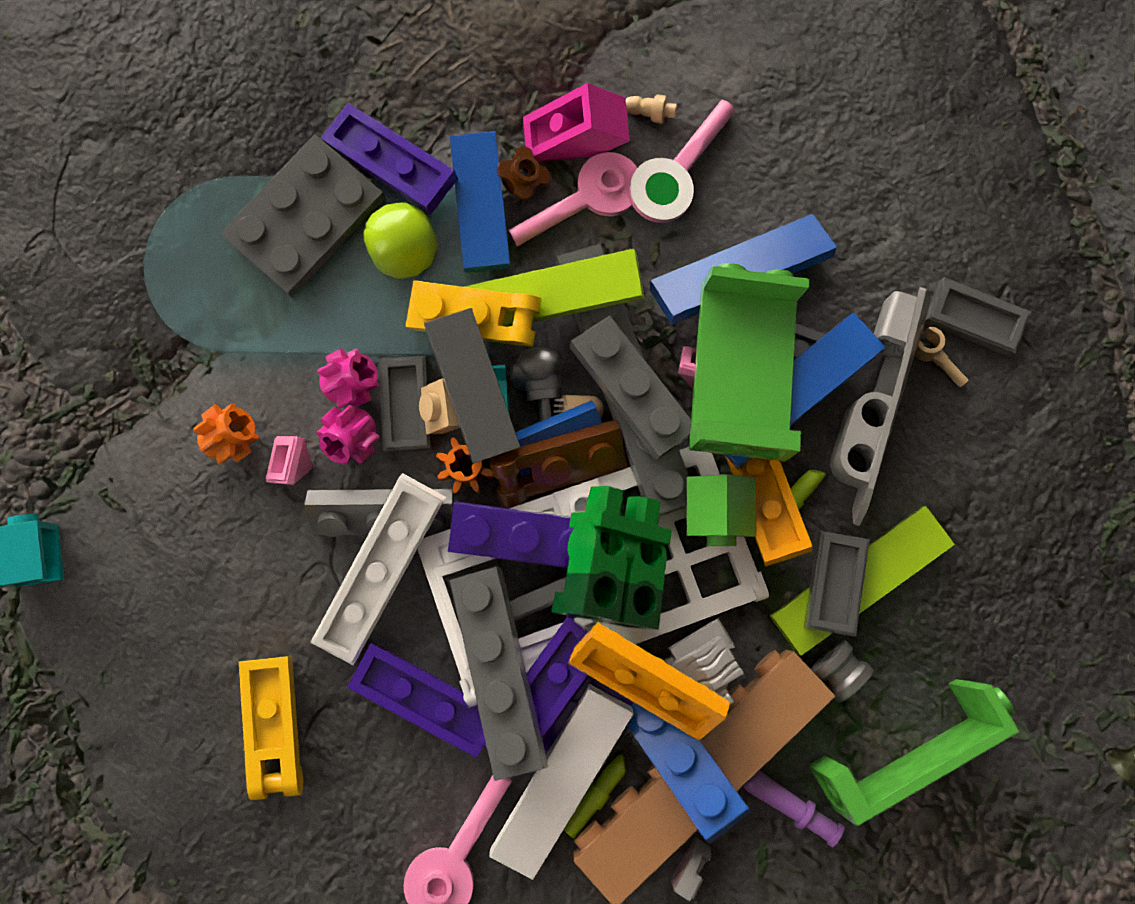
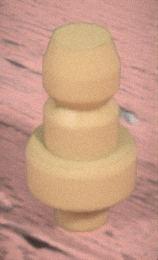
[626,95,677,124]

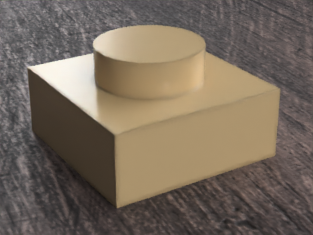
[419,378,460,435]

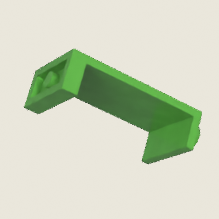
[689,263,809,462]
[808,679,1019,826]

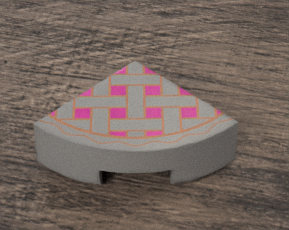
[670,837,711,901]

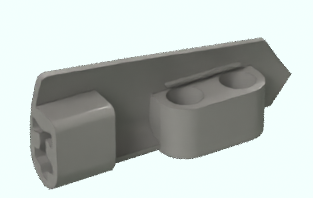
[830,287,931,526]

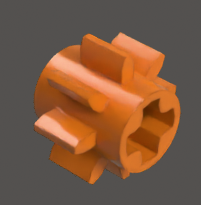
[193,403,258,464]
[436,437,494,495]

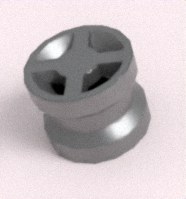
[811,640,873,703]

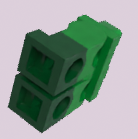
[552,486,672,630]

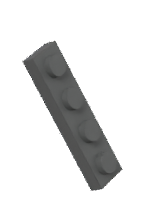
[450,567,548,781]

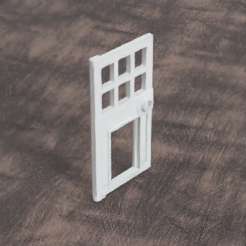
[418,447,769,708]

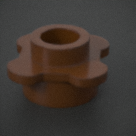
[497,146,550,200]

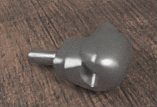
[510,347,562,422]

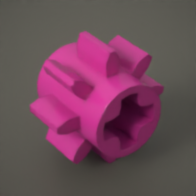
[318,348,379,408]
[316,405,379,465]

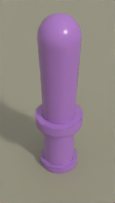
[743,770,845,847]

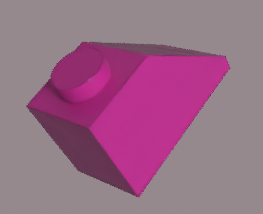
[523,83,630,162]

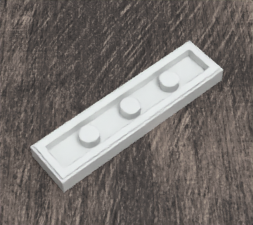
[310,473,446,665]
[489,684,633,880]

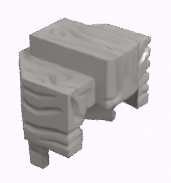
[664,619,744,705]

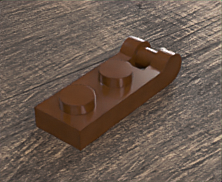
[489,420,627,507]

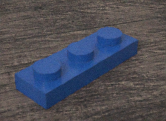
[627,703,751,844]

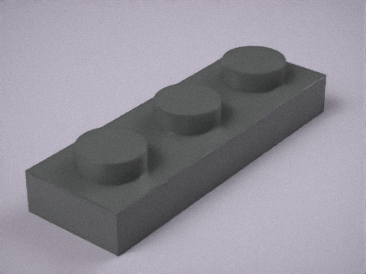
[569,315,691,461]
[305,489,454,537]

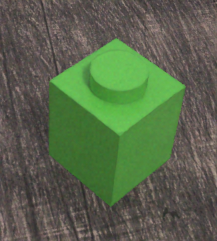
[687,474,756,546]

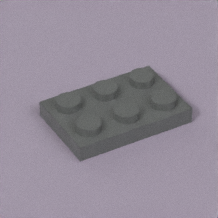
[220,134,386,298]

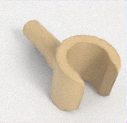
[915,327,968,388]

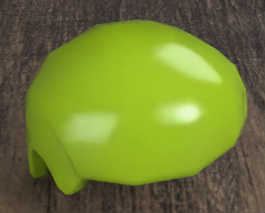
[363,202,438,279]

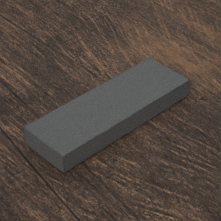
[424,308,520,463]

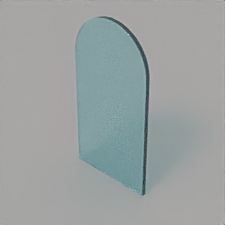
[143,176,491,356]

